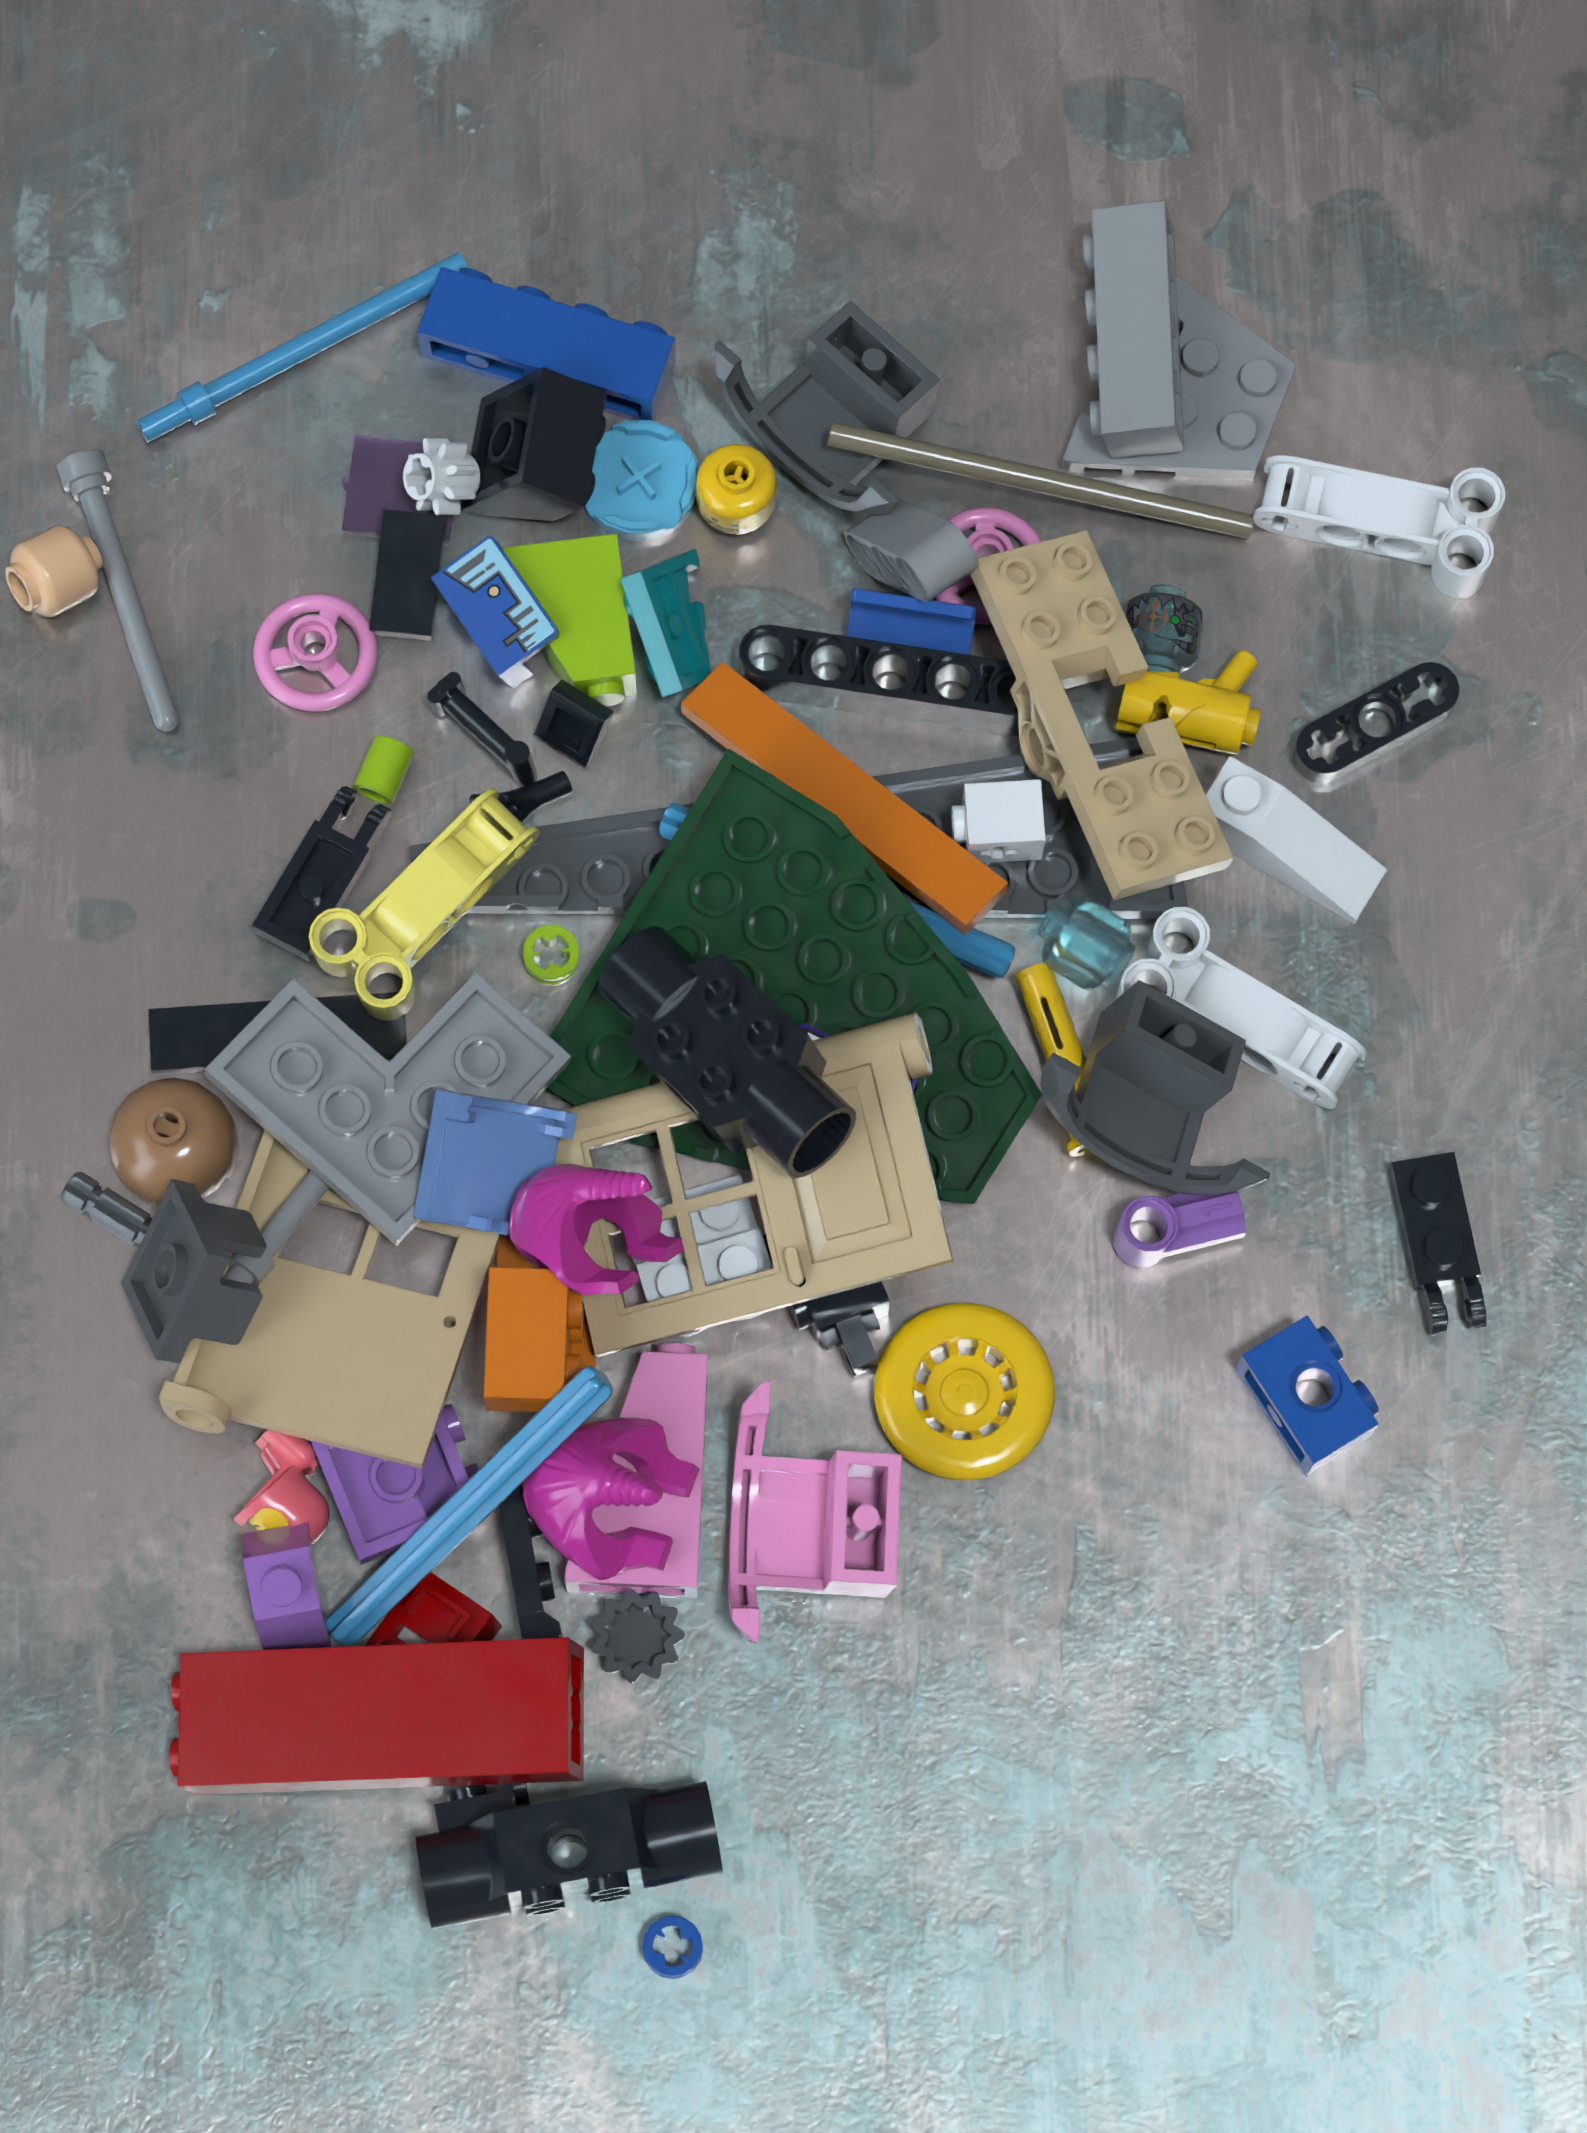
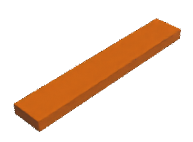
[681,661,1008,935]

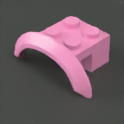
[728,1381,902,1642]

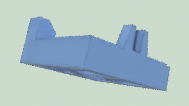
[413,1089,577,1235]

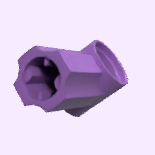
[1112,1191,1247,1268]

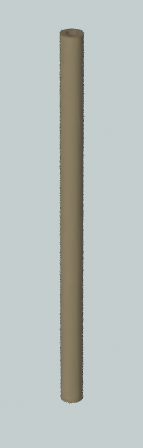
[827,421,1254,539]

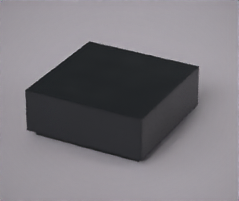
[534,679,614,766]

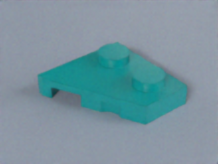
[620,549,711,697]

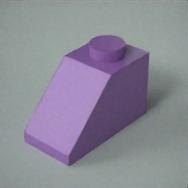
[243,1522,332,1650]

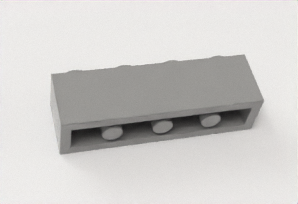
[1083,200,1185,459]

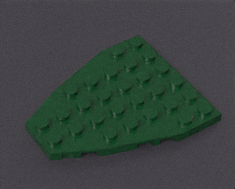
[547,748,1043,1204]

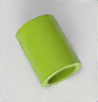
[352,735,415,806]

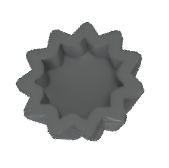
[591,1588,685,1684]

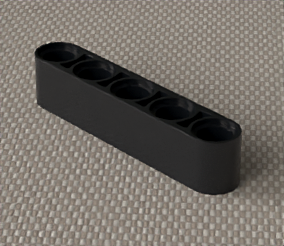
[739,625,1019,736]

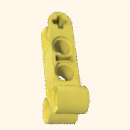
[309,787,540,1021]

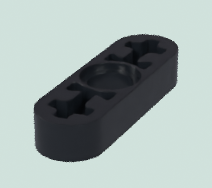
[1293,662,1459,783]

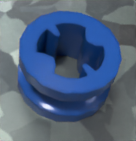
[643,1916,703,1980]

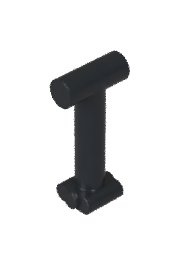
[427,672,537,787]

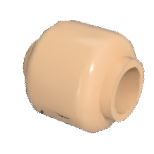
[5,525,103,617]

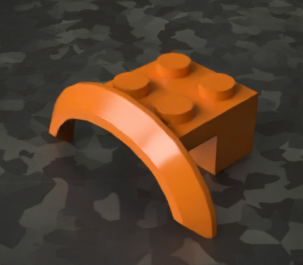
[484,1236,596,1460]

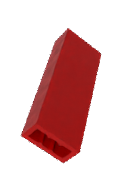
[169,1637,584,1795]

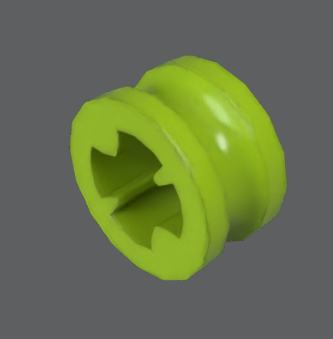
[523,924,580,986]

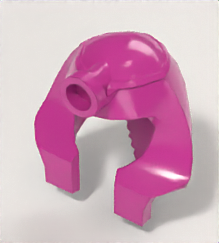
[509,1164,684,1295]
[523,1418,699,1580]

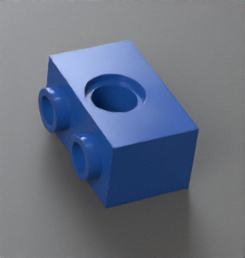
[1236,1315,1379,1477]

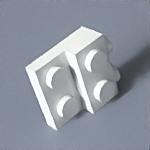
[623,1174,773,1339]

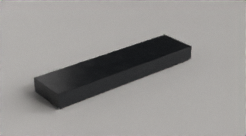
[149,992,407,1076]

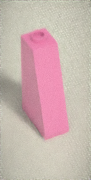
[565,1343,708,1598]

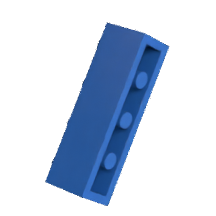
[417,267,676,422]

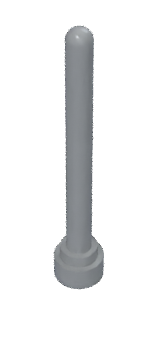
[57,449,179,731]

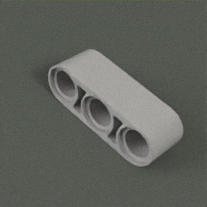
[845,498,979,603]

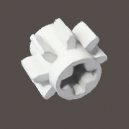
[403,438,480,515]

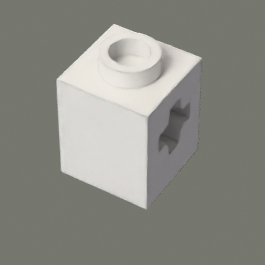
[951,780,1045,863]

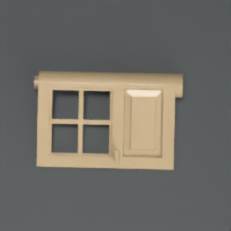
[555,1013,954,1357]
[159,1129,502,1469]

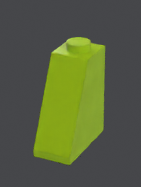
[503,534,637,707]

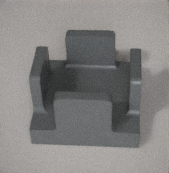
[122,1179,267,1363]

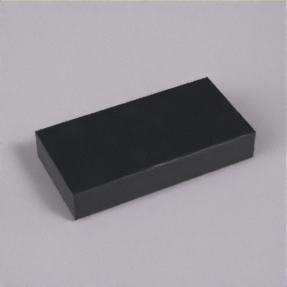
[369,509,447,641]

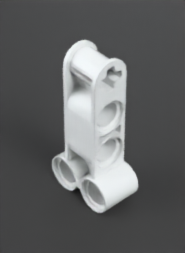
[1252,455,1505,598]
[1115,907,1367,1109]

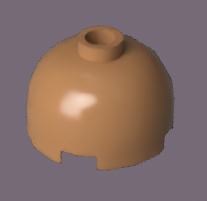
[109,1077,239,1207]

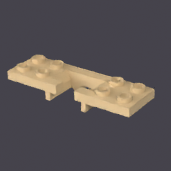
[970,530,1234,900]

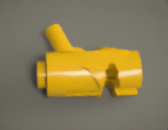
[1115,650,1261,756]

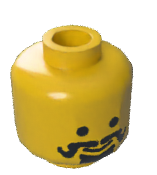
[696,443,777,535]

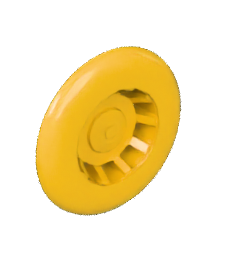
[874,1303,1055,1481]

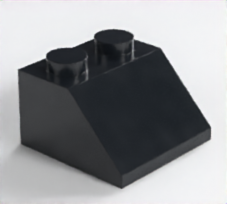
[460,367,607,521]

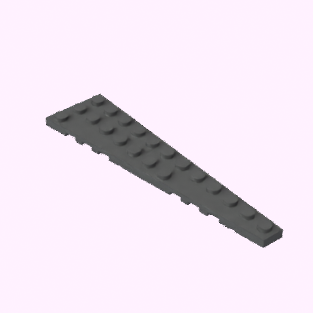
[409,737,1188,919]

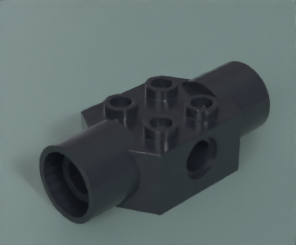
[598,926,856,1178]
[415,1781,723,1930]

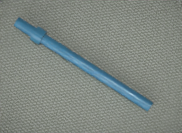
[136,252,468,443]

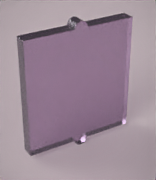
[342,435,462,545]

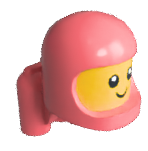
[233,1430,330,1545]

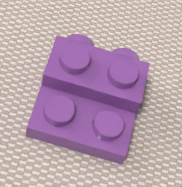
[311,1404,479,1565]

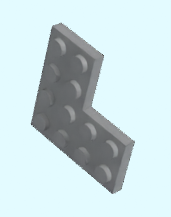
[205,972,572,1246]

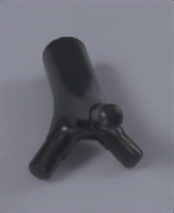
[469,771,573,823]

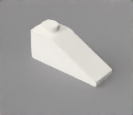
[1206,756,1387,924]

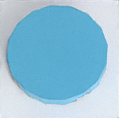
[584,420,699,541]

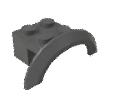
[715,300,941,515]
[1040,980,1270,1194]

